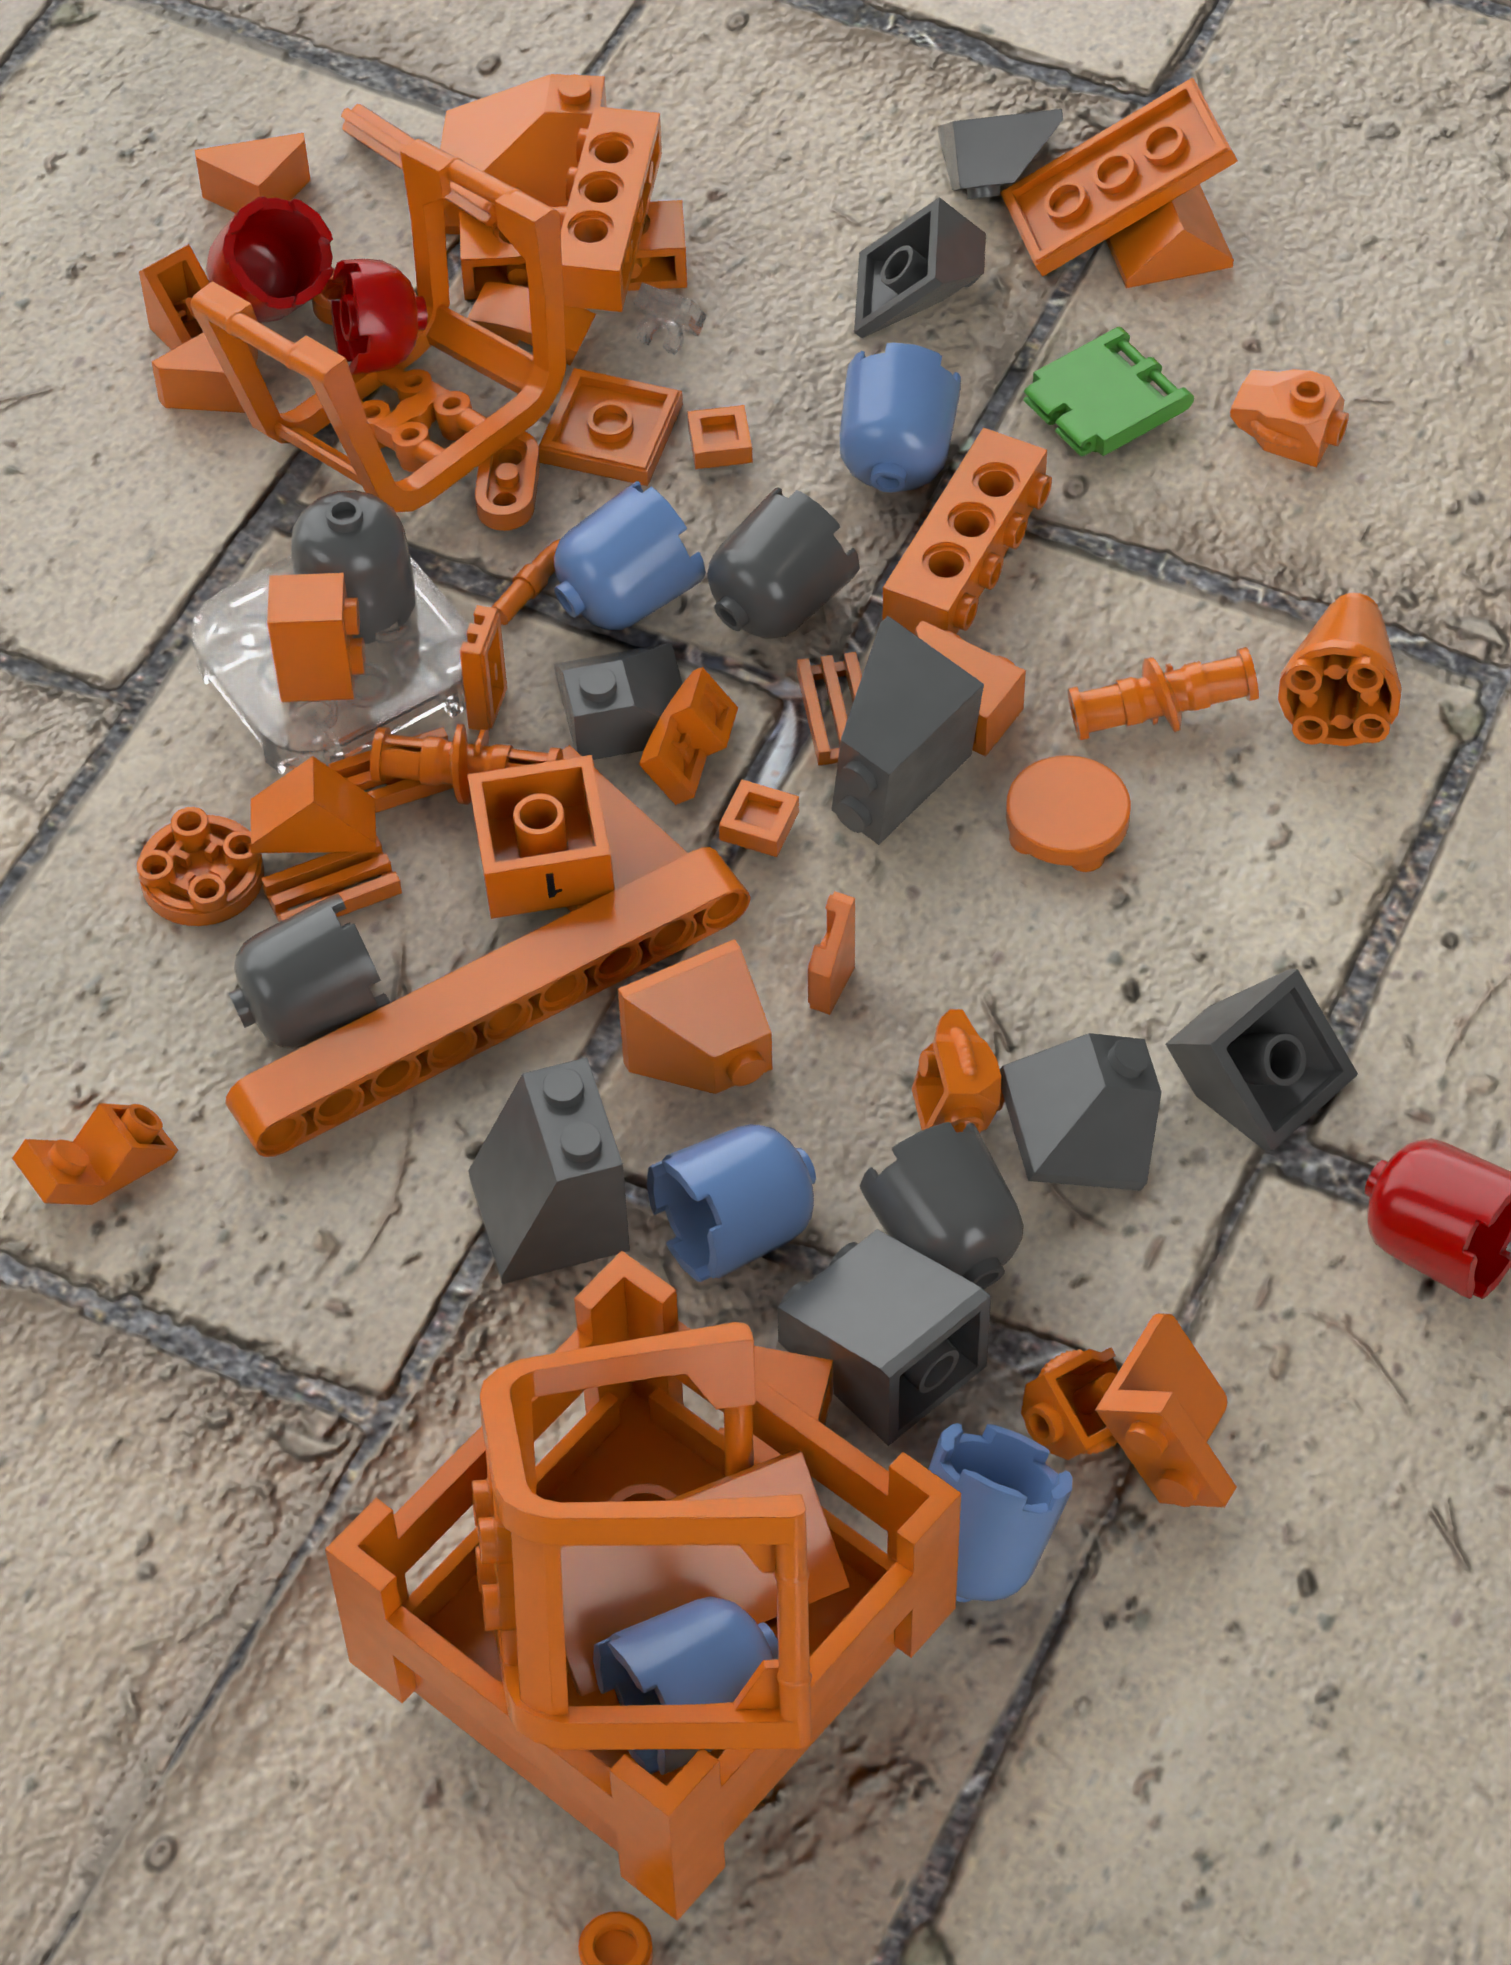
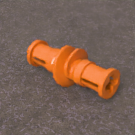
[1067,647,1259,740]
[370,724,563,805]

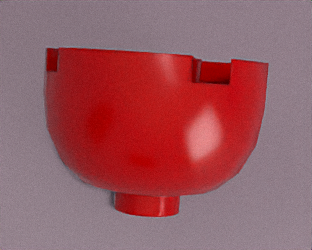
[331,259,428,375]

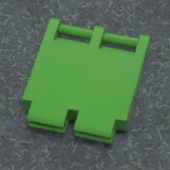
[1023,327,1194,456]

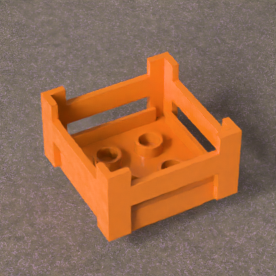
[325,1250,961,1921]

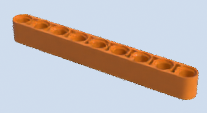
[225,847,751,1157]

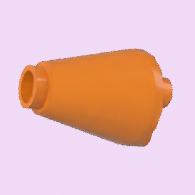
[1278,593,1402,747]

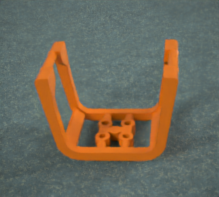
[190,139,566,512]
[472,1322,812,1750]

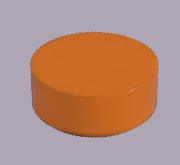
[578,1911,653,1965]

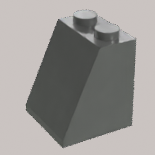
[832,616,984,845]
[468,1057,630,1284]
[777,1229,991,1446]

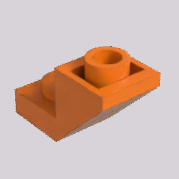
[12,1103,178,1205]

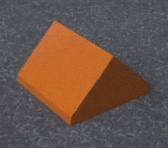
[1106,184,1234,288]

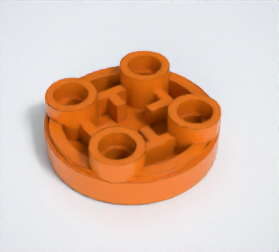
[1006,755,1131,872]
[137,807,264,926]

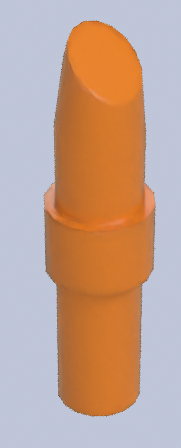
[491,539,560,625]

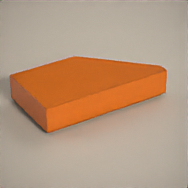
[808,891,855,1015]

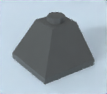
[938,109,1063,199]
[854,197,986,338]
[554,643,683,760]
[1165,969,1358,1151]
[1000,1033,1162,1191]

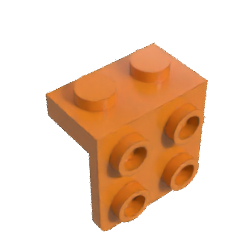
[1095,1313,1237,1508]

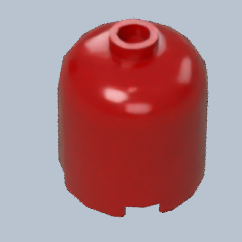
[206,196,334,323]
[1365,1138,1511,1299]

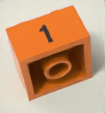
[467,755,615,919]

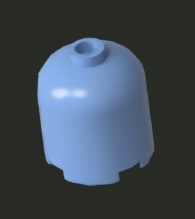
[840,342,961,493]
[554,481,706,630]
[647,1124,816,1282]
[928,1423,1072,1602]
[593,1596,778,1775]

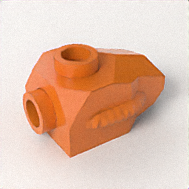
[1230,369,1349,468]
[912,1009,1005,1133]
[1021,1347,1119,1461]

